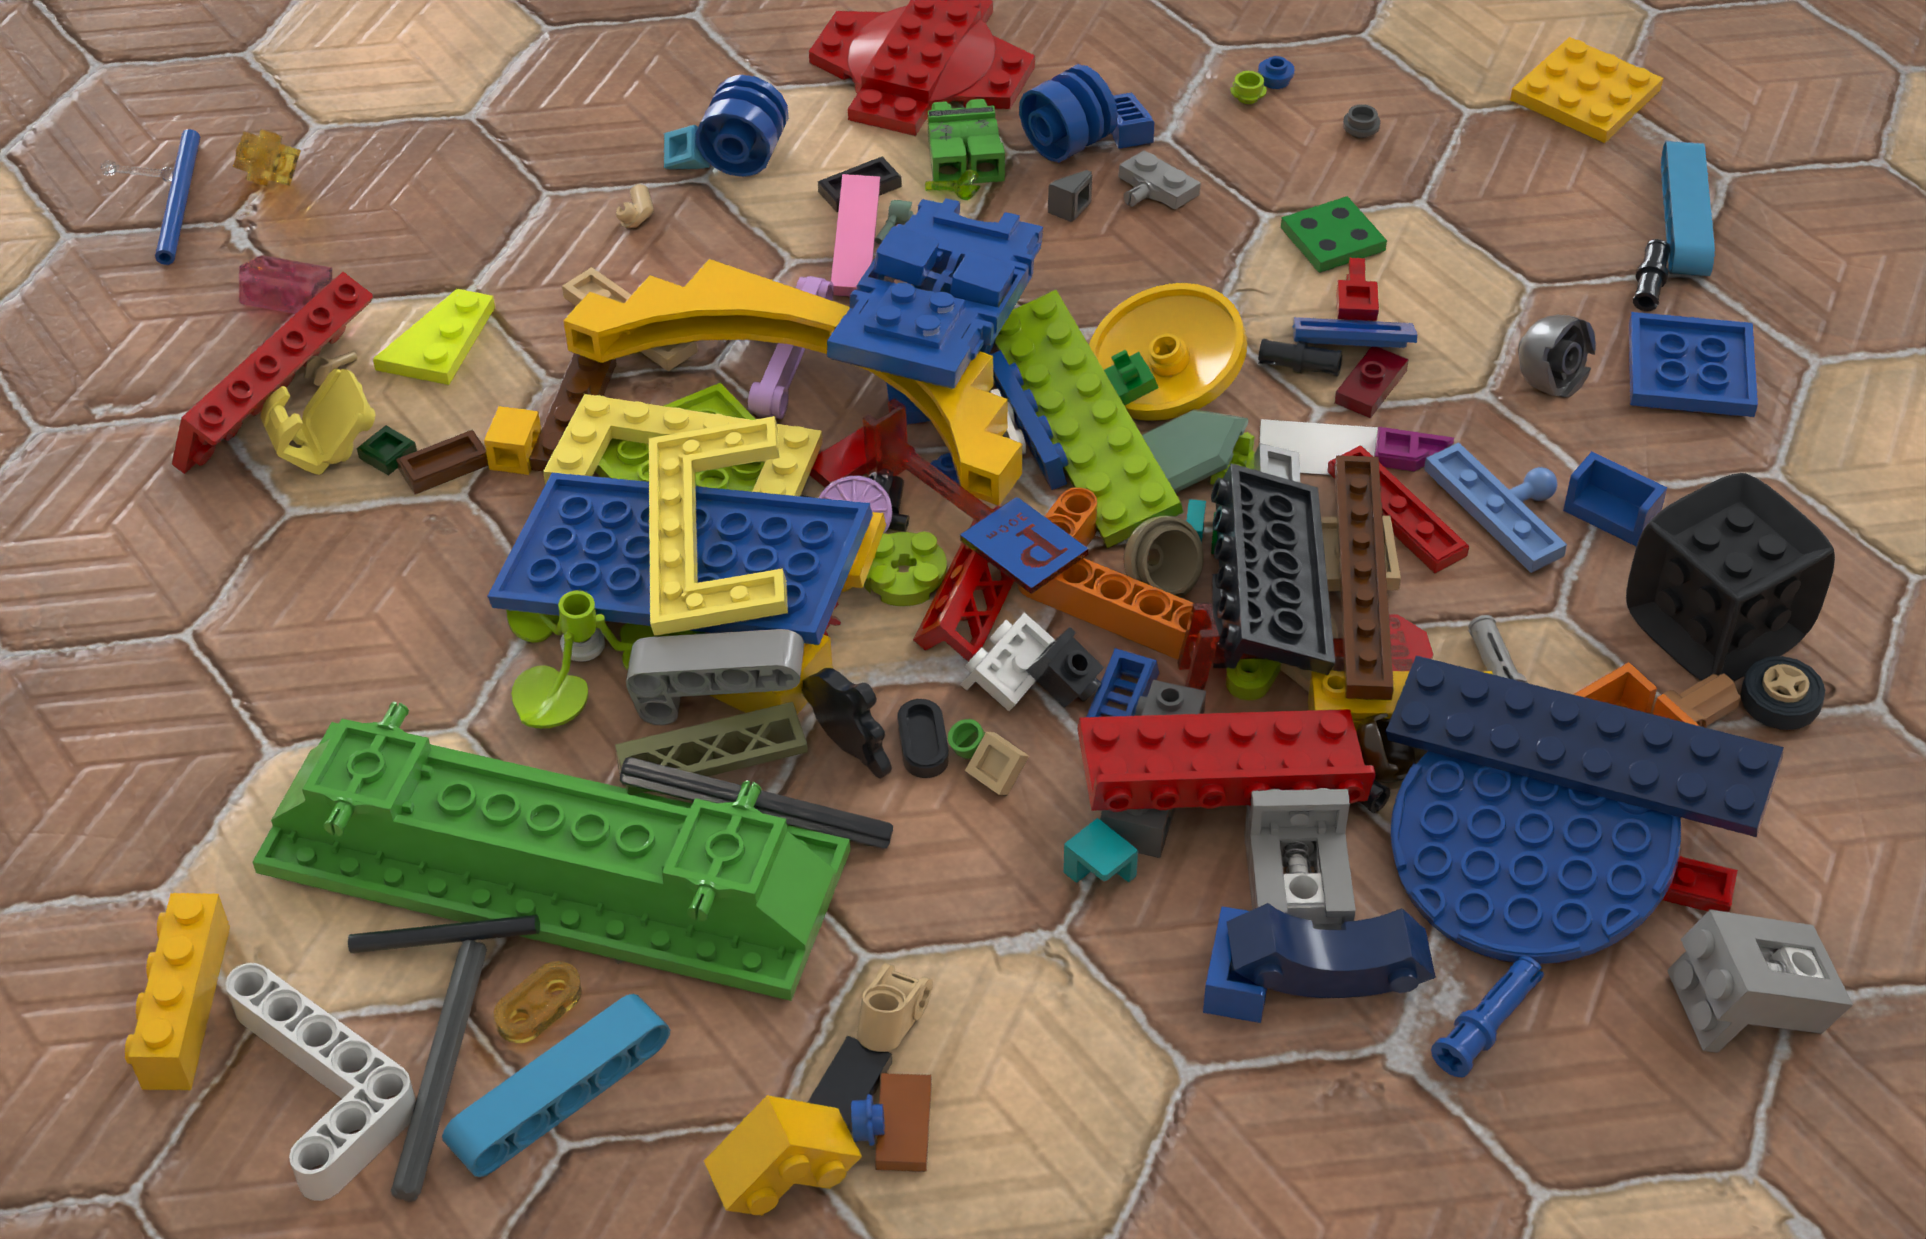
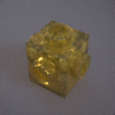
[233,129,301,186]

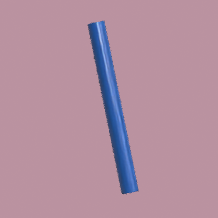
[155,129,200,265]

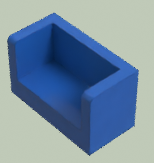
[1563,451,1667,547]
[1203,906,1267,1023]

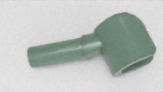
[875,200,913,245]

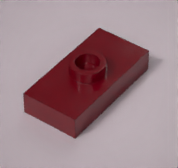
[1334,346,1409,418]

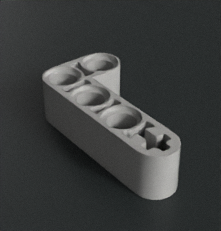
[626,629,804,725]

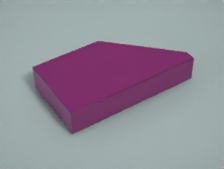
[1374,427,1454,472]

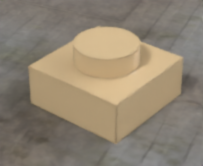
[965,732,1029,795]

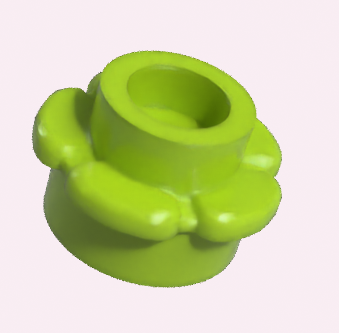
[1230,71,1267,104]

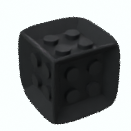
[1626,473,1835,681]

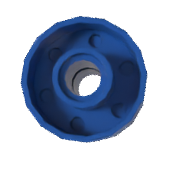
[1019,64,1118,163]
[696,75,789,177]

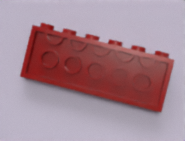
[172,271,373,474]
[1077,709,1376,812]

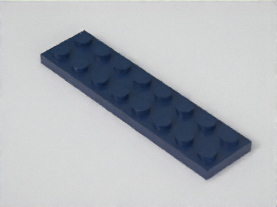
[1386,655,1784,837]

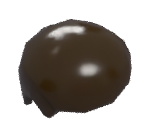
[1356,713,1416,783]

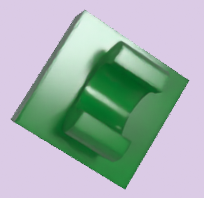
[1104,349,1159,406]

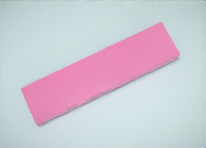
[831,174,880,296]

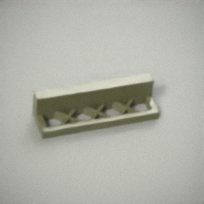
[615,702,808,795]

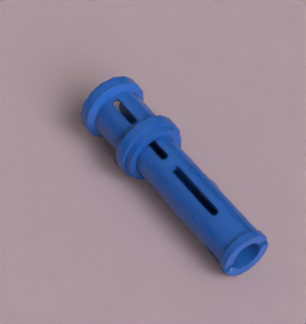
[1431,955,1544,1077]

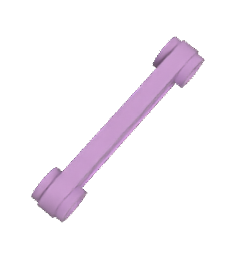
[748,276,833,419]

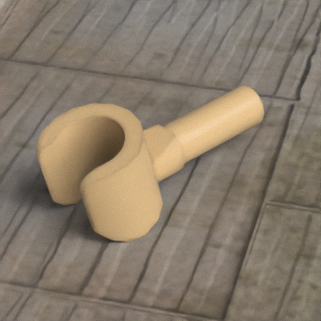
[304,351,358,386]

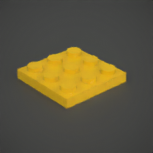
[1510,37,1664,143]

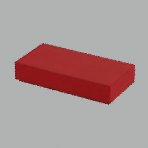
[809,423,896,488]

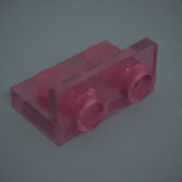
[239,255,333,314]

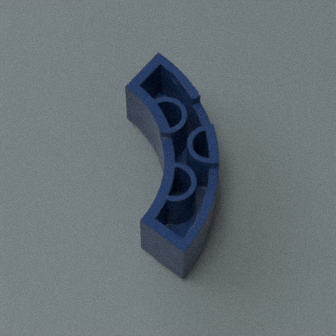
[1227,903,1436,998]

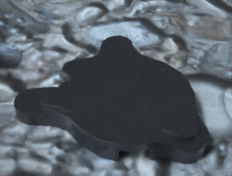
[802,668,892,779]

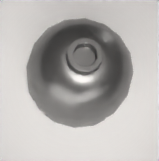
[1518,315,1596,397]

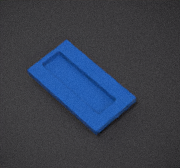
[1293,317,1418,348]

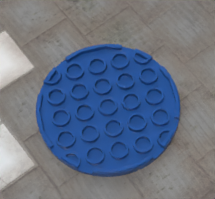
[1391,751,1681,964]

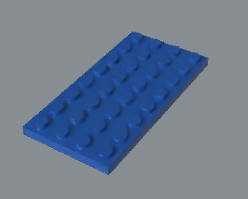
[487,472,873,645]

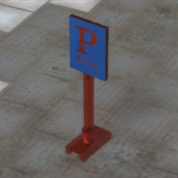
[863,398,1089,594]

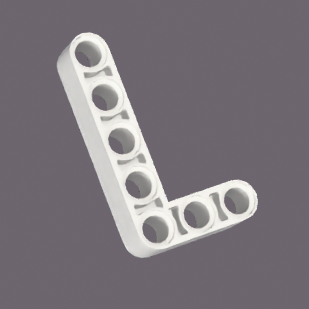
[225,963,416,1201]

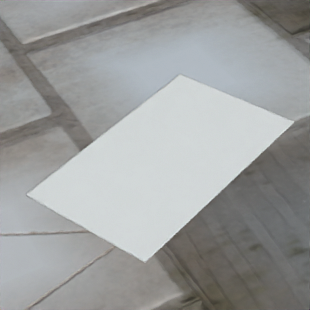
[1260,419,1378,475]

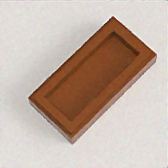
[875,1073,932,1172]

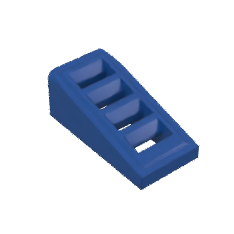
[1111,92,1155,149]
[1086,648,1159,717]

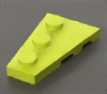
[373,289,495,385]

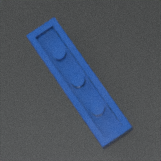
[991,350,1069,490]

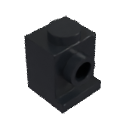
[1026,627,1104,708]

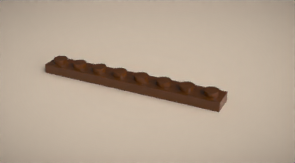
[1335,455,1394,700]

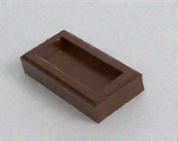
[396,429,489,495]

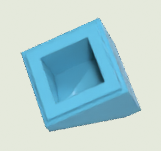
[664,125,710,169]

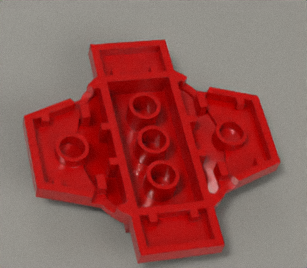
[809,0,1035,136]

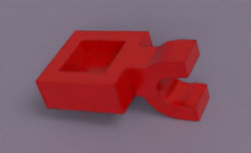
[1336,258,1379,321]

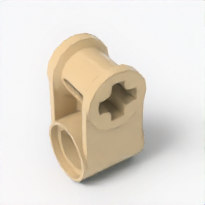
[857,963,933,1052]

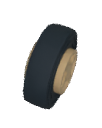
[1740,656,1825,730]

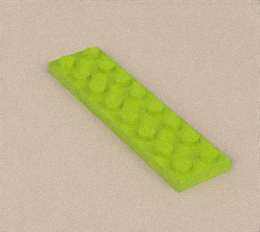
[994,290,1184,548]

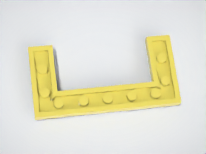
[543,394,822,496]
[649,416,788,636]

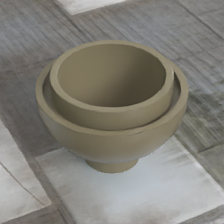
[1123,516,1203,598]

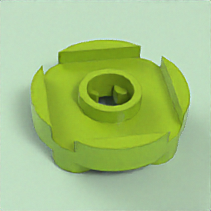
[864,531,947,606]

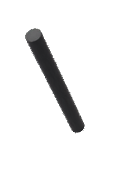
[348,914,540,953]

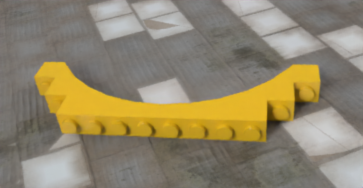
[563,259,1022,506]

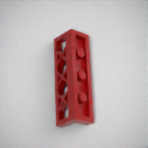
[913,505,1030,662]

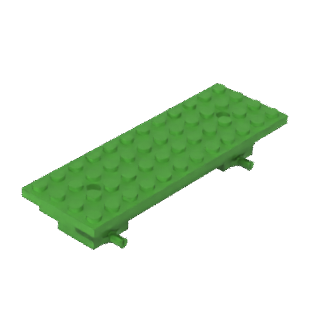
[252,702,851,1001]

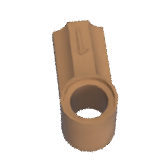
[1650,674,1741,728]

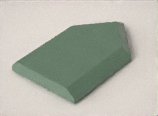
[1142,409,1249,493]

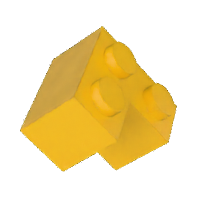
[704,1095,862,1216]

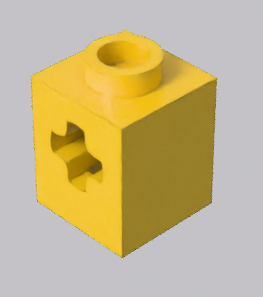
[484,406,541,475]

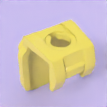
[260,369,375,475]

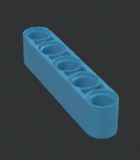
[1661,141,1715,276]
[442,994,670,1177]

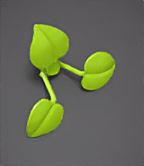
[506,590,696,729]

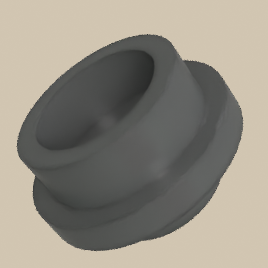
[1343,104,1381,138]

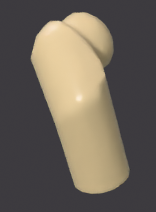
[616,184,654,228]

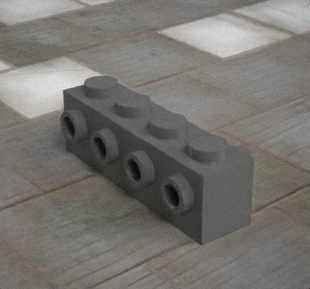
[1100,680,1206,858]

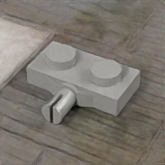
[1118,150,1201,210]

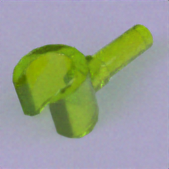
[925,170,981,200]

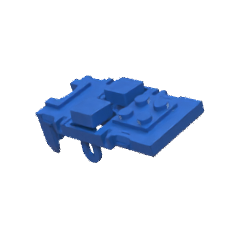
[827,198,1043,389]

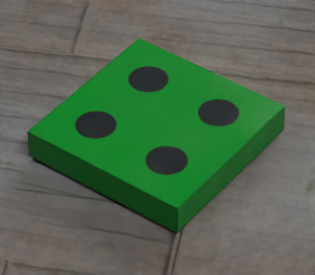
[1281,196,1387,273]

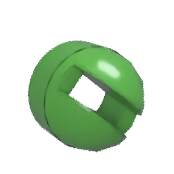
[948,719,985,759]

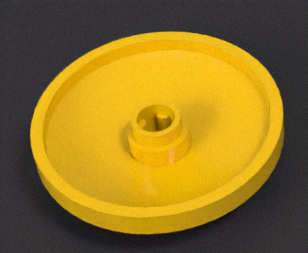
[1089,283,1247,421]

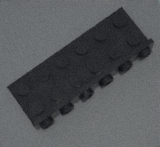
[1211,463,1335,675]

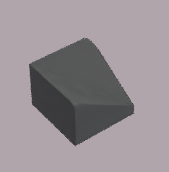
[1048,170,1092,222]

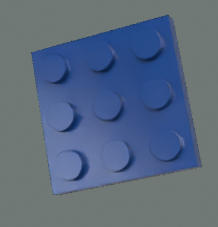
[1629,312,1758,417]

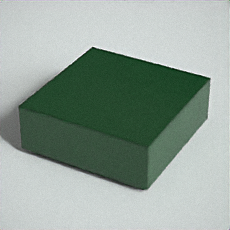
[357,425,417,476]

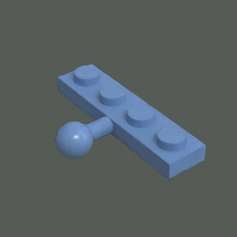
[1424,443,1567,573]

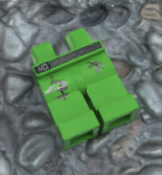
[928,99,1005,186]

